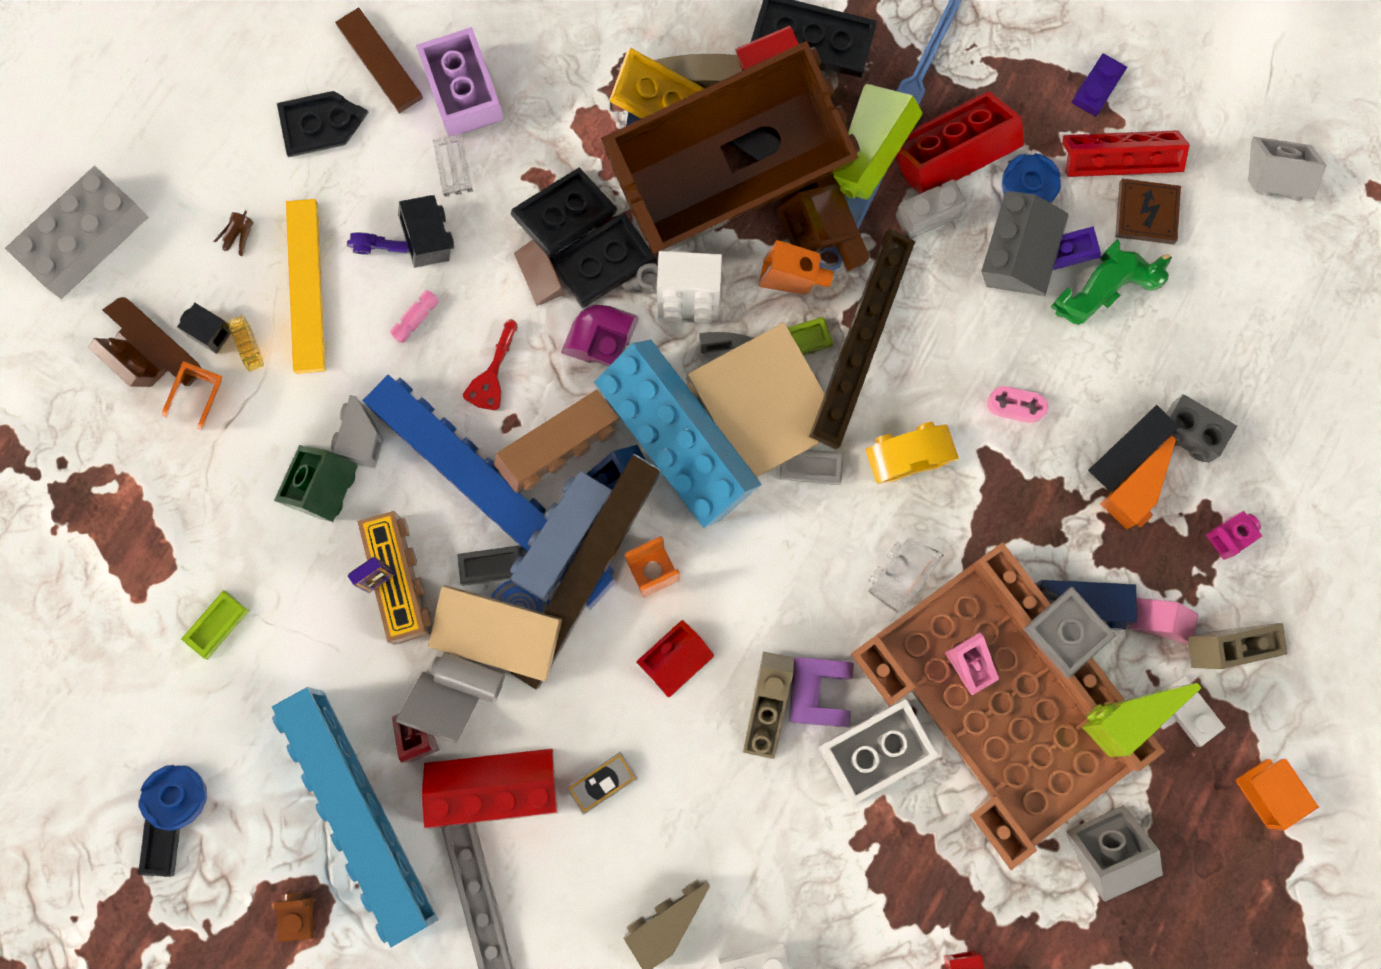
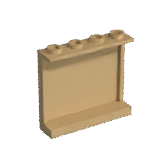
[686,322,825,477]

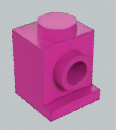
[1205,511,1263,560]

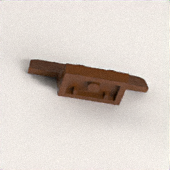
[776,174,869,272]
[87,297,201,387]

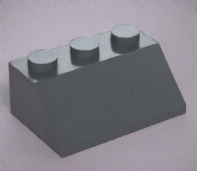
[981,191,1069,296]

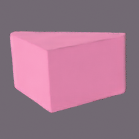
[1129,598,1198,644]
[945,633,999,695]

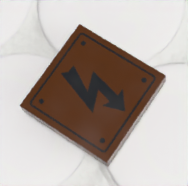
[1115,178,1181,245]

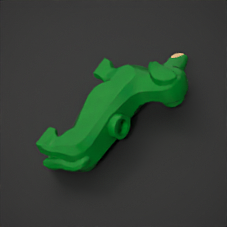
[1051,239,1172,325]

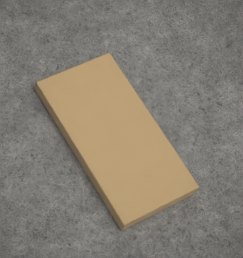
[428,585,562,682]

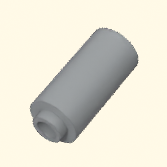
[430,652,505,703]

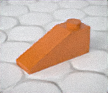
[1100,435,1176,530]

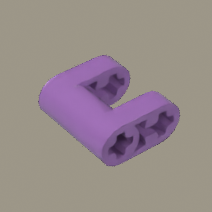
[789,658,854,727]

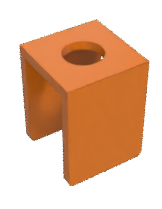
[162,361,223,431]
[624,536,680,597]
[1236,759,1319,830]

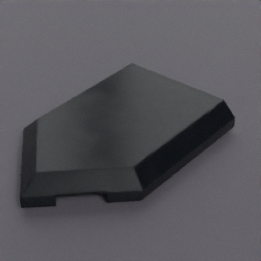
[277,91,369,158]

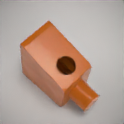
[759,240,834,295]

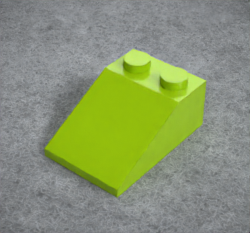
[1082,683,1201,757]

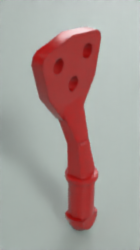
[463,319,518,411]

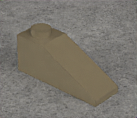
[1187,623,1287,669]

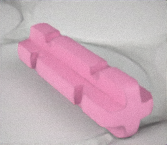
[390,290,439,343]

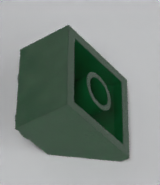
[274,445,358,522]

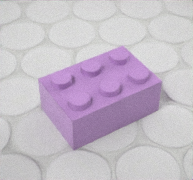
[416,27,504,138]

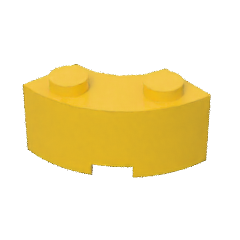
[865,421,959,484]

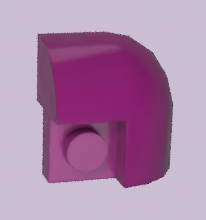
[561,305,639,367]

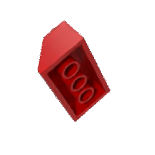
[895,91,1024,194]
[422,749,558,829]

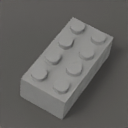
[5,165,149,299]

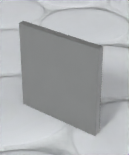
[396,671,479,744]

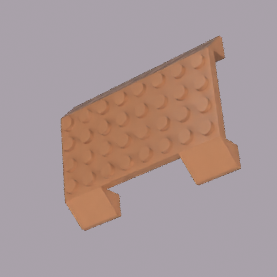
[850,542,1165,870]

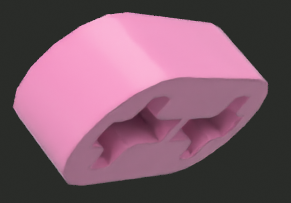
[987,386,1048,423]

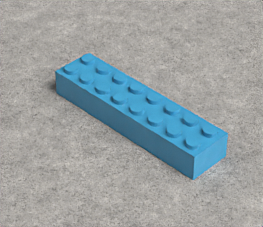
[271,687,439,948]

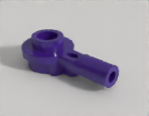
[347,232,408,255]

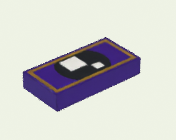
[348,557,395,593]

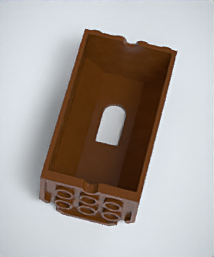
[601,41,860,258]

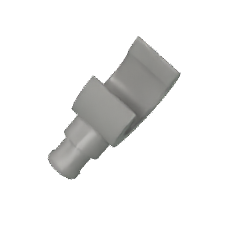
[622,264,658,294]

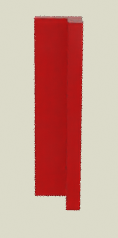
[1062,130,1190,177]

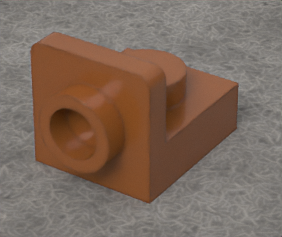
[272,892,314,942]

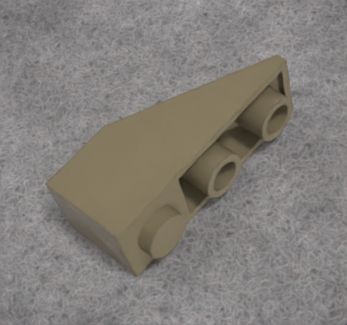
[743,651,794,759]
[623,879,710,969]

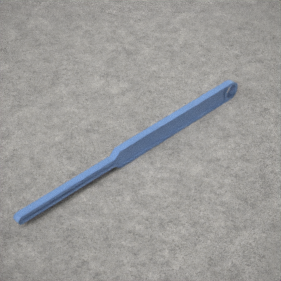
[819,0,962,272]

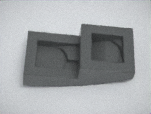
[699,332,754,354]

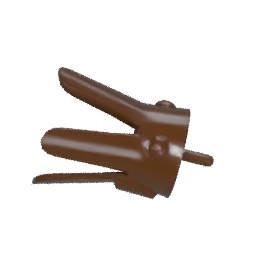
[213,210,254,257]

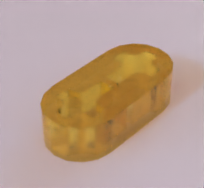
[228,314,264,372]

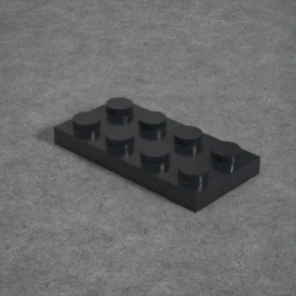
[751,0,877,78]

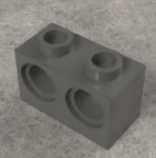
[1166,394,1237,463]

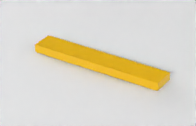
[286,199,326,374]

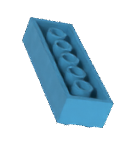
[594,339,762,528]

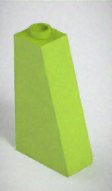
[834,84,923,200]

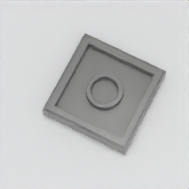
[1023,587,1117,678]

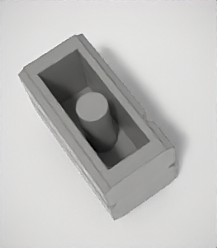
[896,179,967,239]

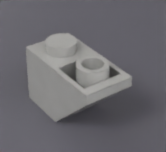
[331,395,383,468]

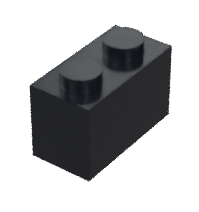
[398,195,454,268]

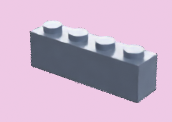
[510,471,612,602]

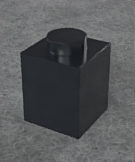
[177,302,234,354]

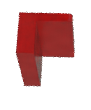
[636,620,714,697]

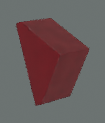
[392,714,439,763]

